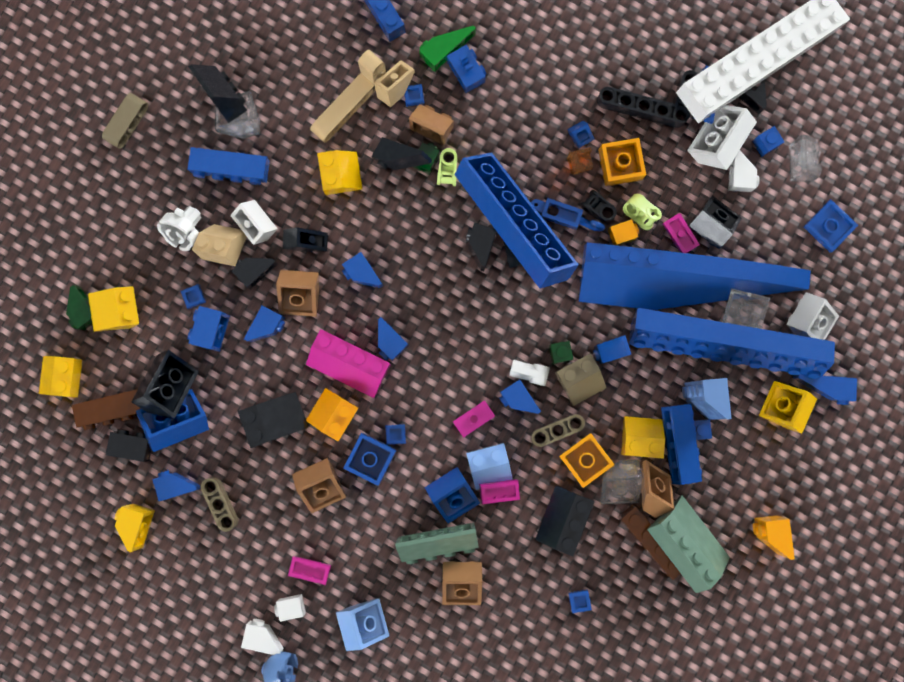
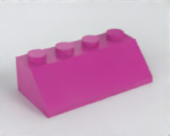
[306,329,391,398]

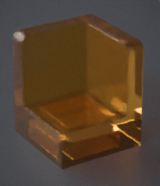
[567,147,593,175]

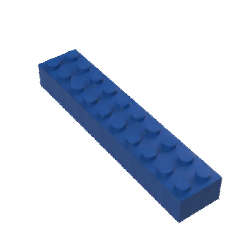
[628,308,835,379]

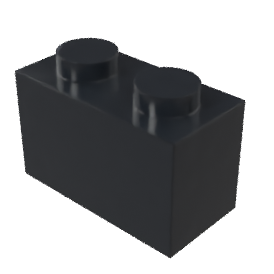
[105,429,152,462]

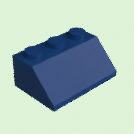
[136,389,209,452]

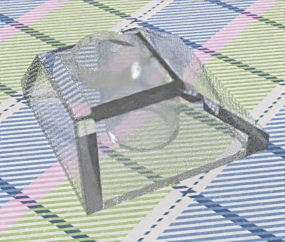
[215,91,260,139]
[600,460,642,504]

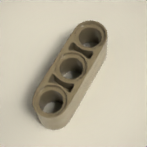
[102,93,148,149]
[530,414,585,447]
[201,477,238,532]

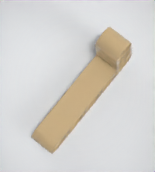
[310,50,386,143]

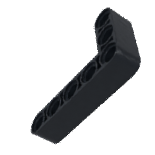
[597,70,698,128]

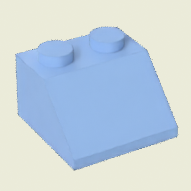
[466,443,513,490]
[336,598,389,651]

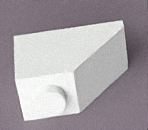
[728,150,759,192]
[241,619,284,655]

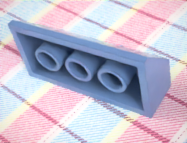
[682,378,732,419]

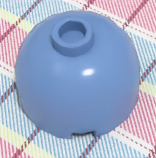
[261,652,298,682]

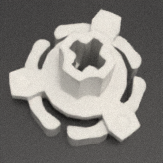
[157,206,201,251]

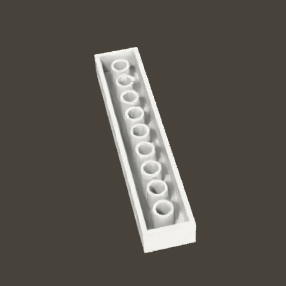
[676,0,850,124]

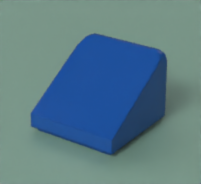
[567,121,595,149]

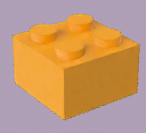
[598,138,646,187]
[559,433,615,488]

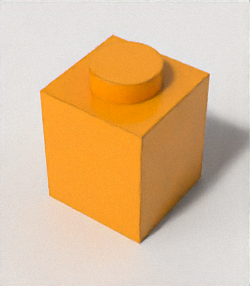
[608,219,639,246]

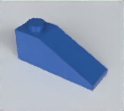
[593,335,631,364]
[793,374,857,405]

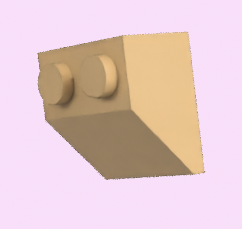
[192,224,247,266]

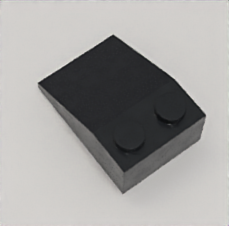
[238,392,309,448]

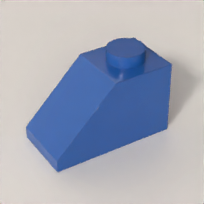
[342,252,383,288]
[244,306,285,342]
[378,317,409,361]
[499,379,541,414]
[152,470,201,502]

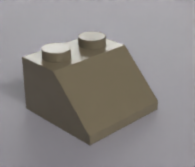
[555,353,607,406]

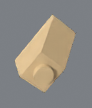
[374,60,415,107]

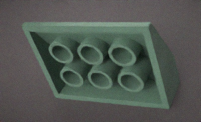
[647,495,730,593]
[395,523,479,564]

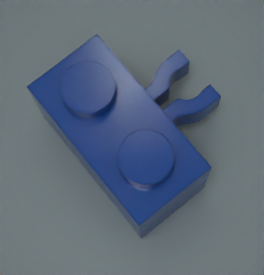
[447,45,487,93]

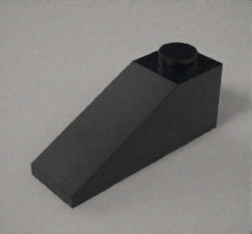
[371,137,432,170]

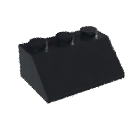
[188,64,248,123]
[131,349,199,419]
[535,486,595,556]

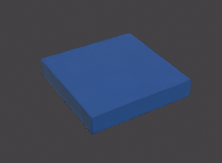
[803,199,858,253]

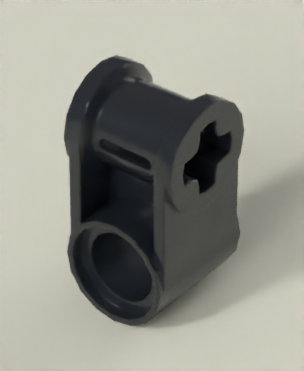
[580,190,617,225]

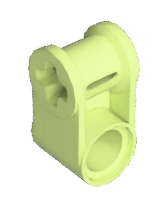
[437,148,457,186]
[623,193,662,230]

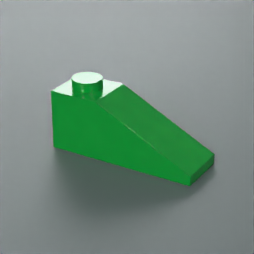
[419,26,476,72]

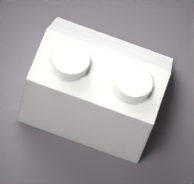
[786,292,839,340]

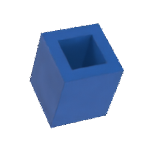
[752,126,784,157]

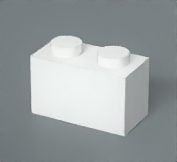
[230,200,277,245]

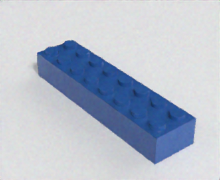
[454,153,579,289]

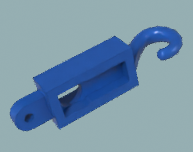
[531,198,605,232]

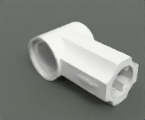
[509,360,550,386]

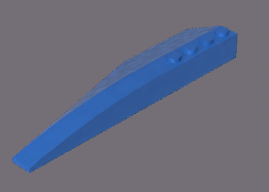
[578,242,811,310]

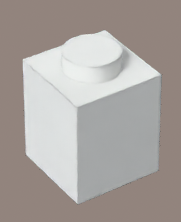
[274,594,306,622]

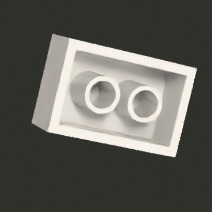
[687,105,757,170]

